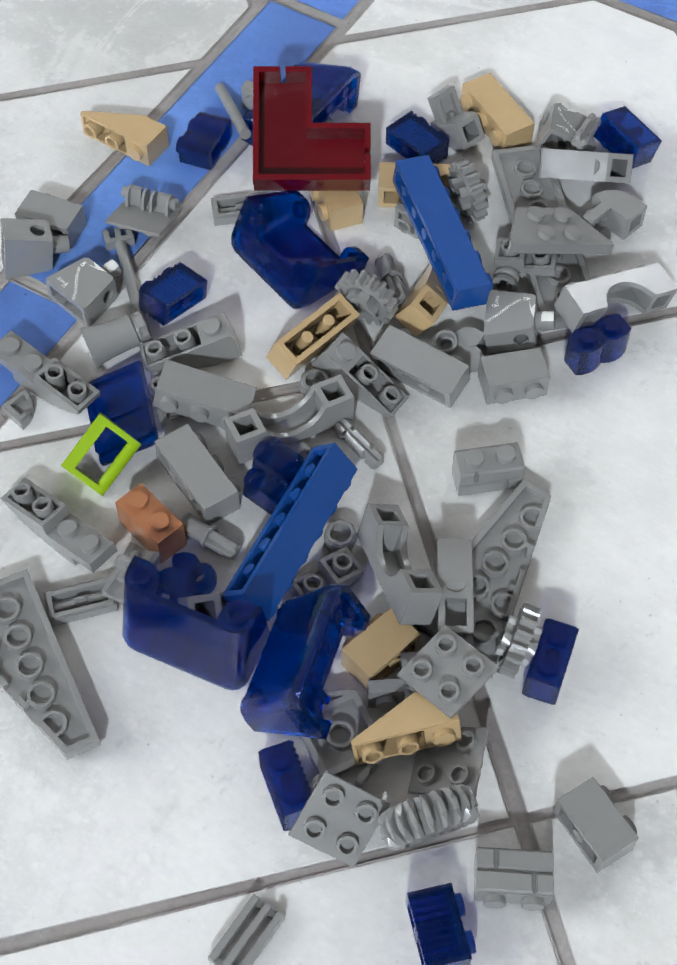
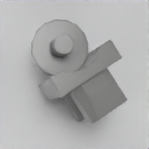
[101,542,161,608]

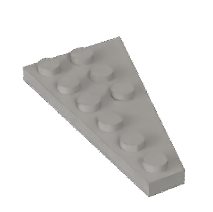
[414,478,551,679]
[0,569,101,760]

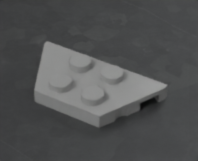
[507,206,614,255]
[278,689,385,788]

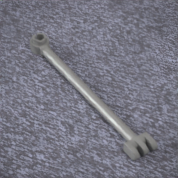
[102,227,162,400]

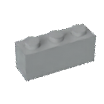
[370,325,470,408]
[152,359,257,430]
[154,424,241,525]

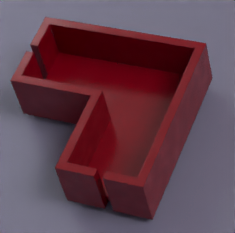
[253,66,371,191]

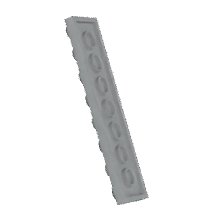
[491,145,603,331]

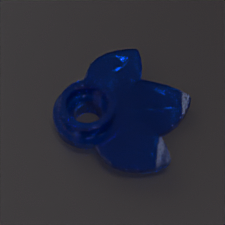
[152,552,217,615]

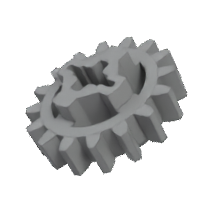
[448,159,489,223]
[334,269,399,326]
[495,603,543,679]

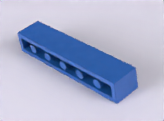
[393,155,493,311]
[221,443,358,623]

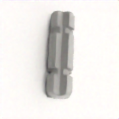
[571,113,601,151]
[335,418,385,469]

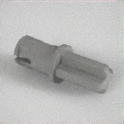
[375,253,407,305]
[181,513,241,560]

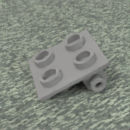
[105,184,182,237]
[397,625,499,719]
[408,727,489,797]
[288,770,390,867]

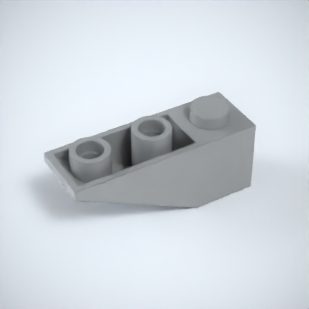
[538,148,634,183]
[139,312,242,371]
[311,332,409,419]

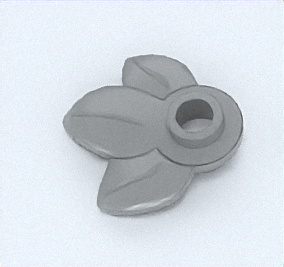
[431,326,484,372]

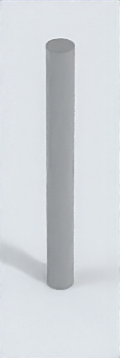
[215,83,251,139]

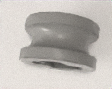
[492,266,520,292]

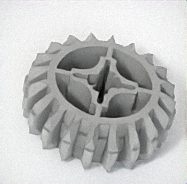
[377,784,480,851]

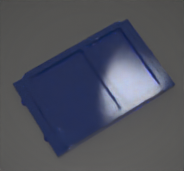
[87,360,159,466]

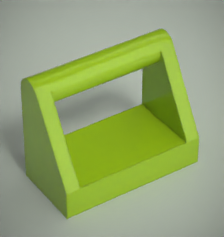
[61,412,142,496]

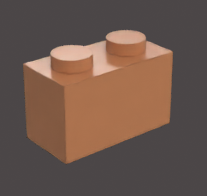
[115,483,187,564]

